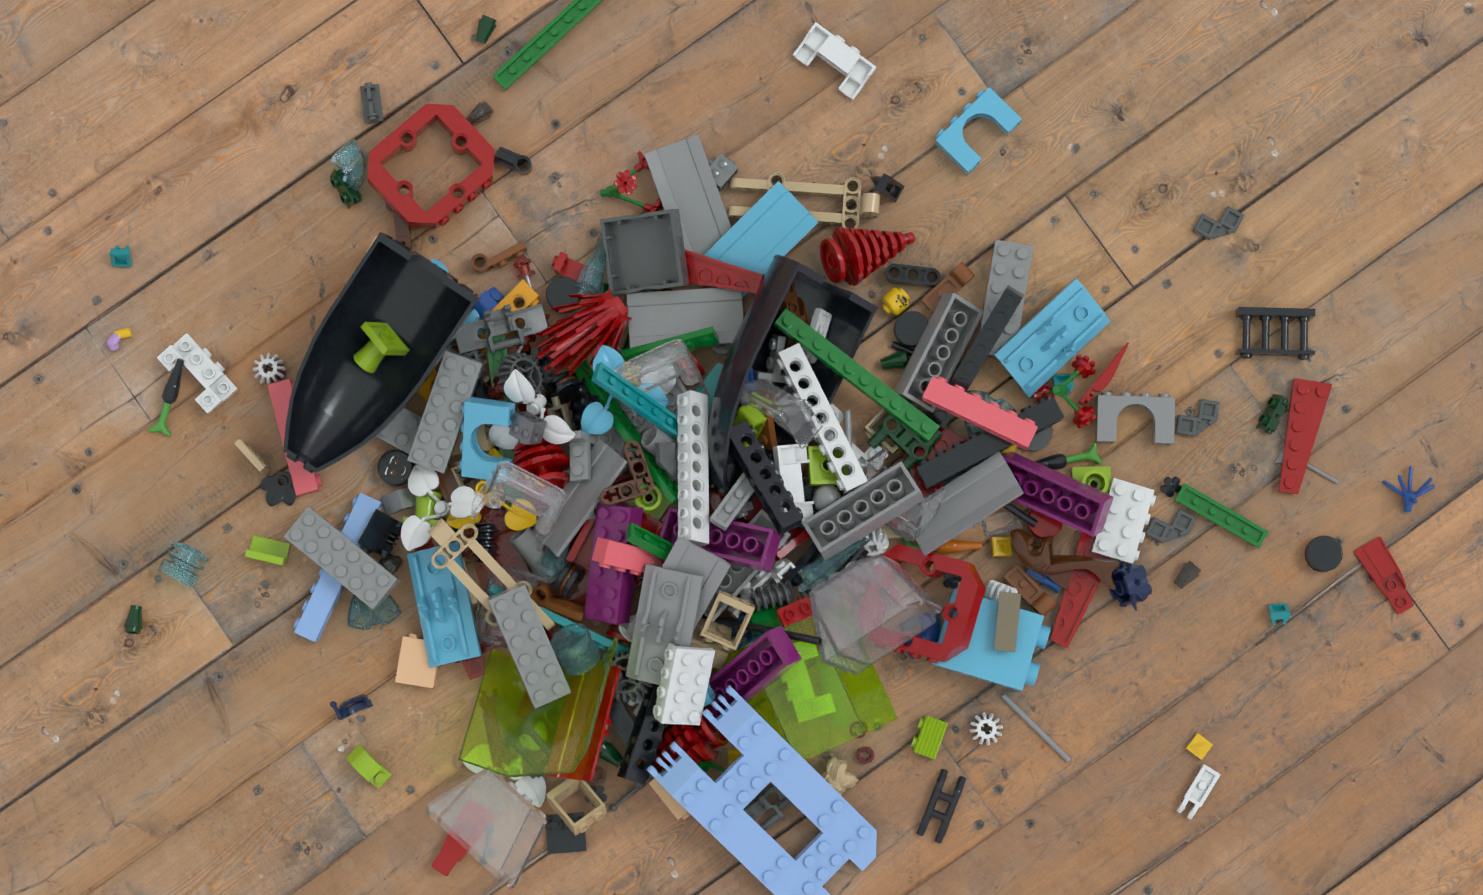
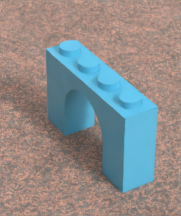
[935,87,1022,175]
[459,397,515,483]

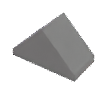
[381,488,416,515]

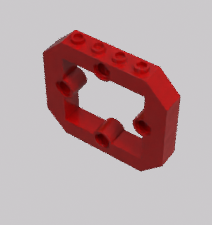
[368,103,494,229]
[858,544,986,664]

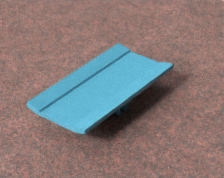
[704,181,819,297]
[993,278,1111,398]
[407,542,482,668]

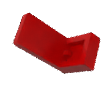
[551,251,596,287]
[776,597,816,628]

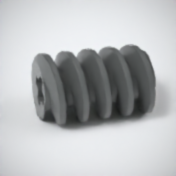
[751,580,794,612]

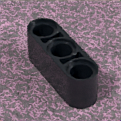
[885,264,941,288]

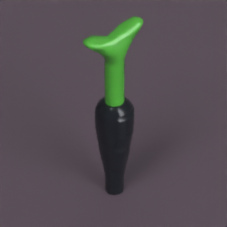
[148,358,185,436]
[1035,442,1102,470]

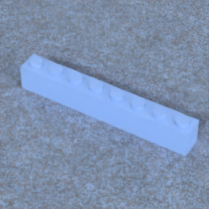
[294,492,383,643]

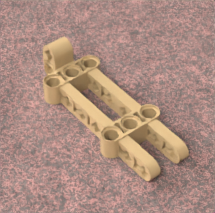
[728,172,880,230]
[427,518,555,631]

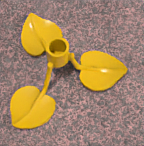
[446,448,537,531]

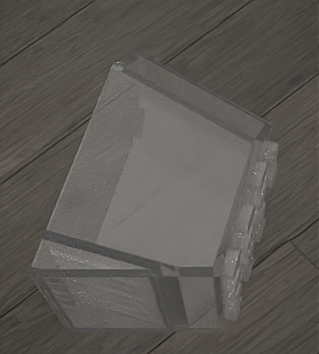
[809,554,943,675]
[426,766,547,890]

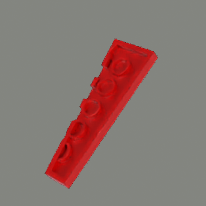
[685,249,764,293]
[1278,378,1332,495]
[1050,532,1111,648]

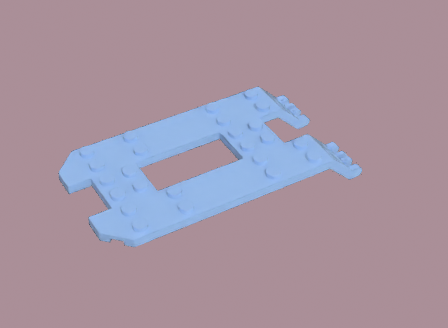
[646,685,877,895]

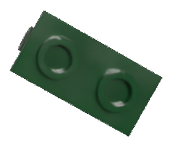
[330,168,362,209]
[1256,394,1288,435]

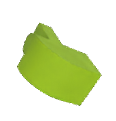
[346,744,392,789]

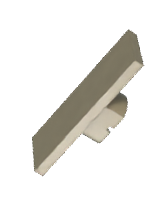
[994,592,1021,652]

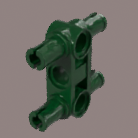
[867,401,943,471]

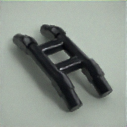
[916,769,966,843]

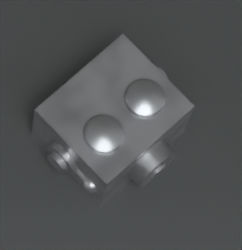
[708,153,738,191]
[509,411,547,445]

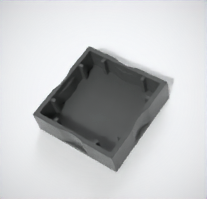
[600,209,689,295]

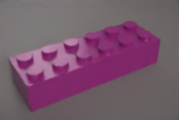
[1003,451,1114,537]
[584,501,643,625]
[659,507,781,573]
[708,626,802,718]

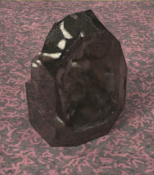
[379,555,403,575]

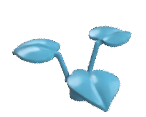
[581,345,669,434]

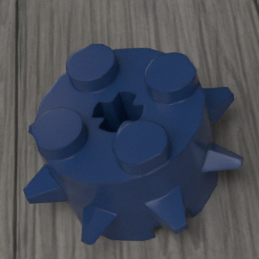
[1109,560,1152,611]

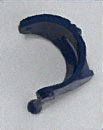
[330,694,373,720]

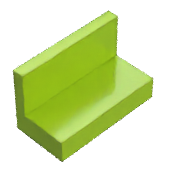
[245,535,291,566]

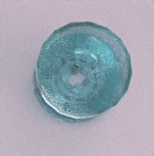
[158,541,209,588]
[550,623,601,675]

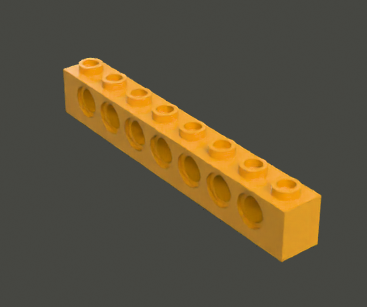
[418,279,541,401]

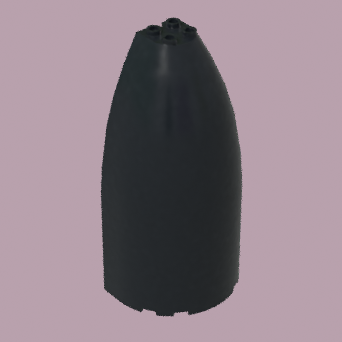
[283,232,481,473]
[708,255,878,502]

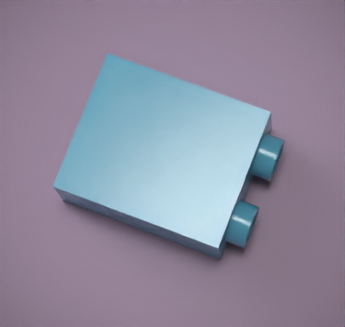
[930,589,1051,691]

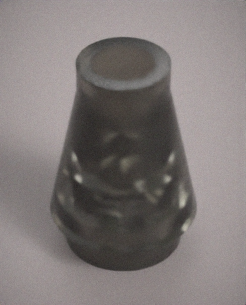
[466,101,494,126]
[1173,561,1201,589]

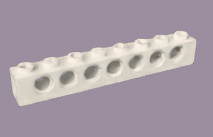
[776,343,868,494]
[677,390,709,547]

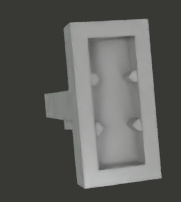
[753,334,786,383]
[568,430,597,482]

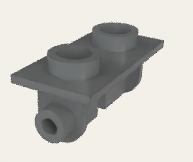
[360,82,384,123]

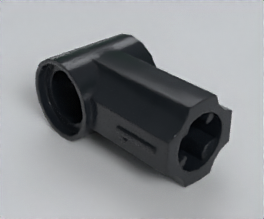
[494,147,533,176]

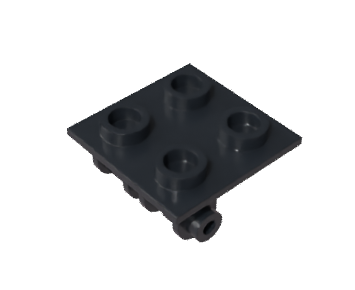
[570,378,600,431]
[358,509,403,558]
[545,812,587,854]

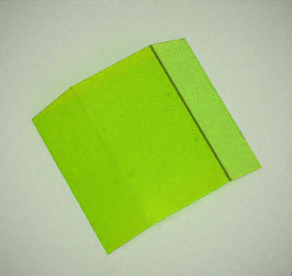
[715,602,898,760]
[458,637,618,777]

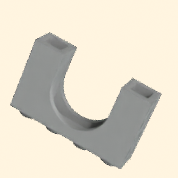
[1095,392,1175,445]

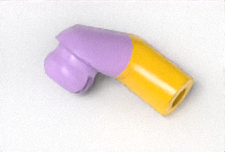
[107,328,132,351]

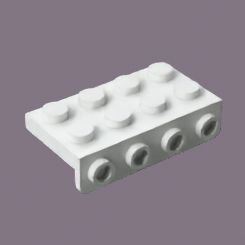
[1091,478,1156,564]
[653,643,715,725]

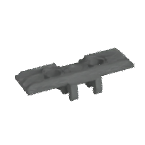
[455,304,548,354]
[743,782,791,831]

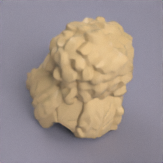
[821,757,859,795]

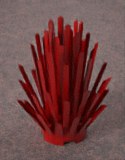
[535,289,632,376]

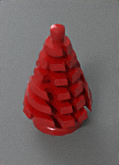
[820,227,915,286]
[512,404,570,496]
[637,705,729,772]

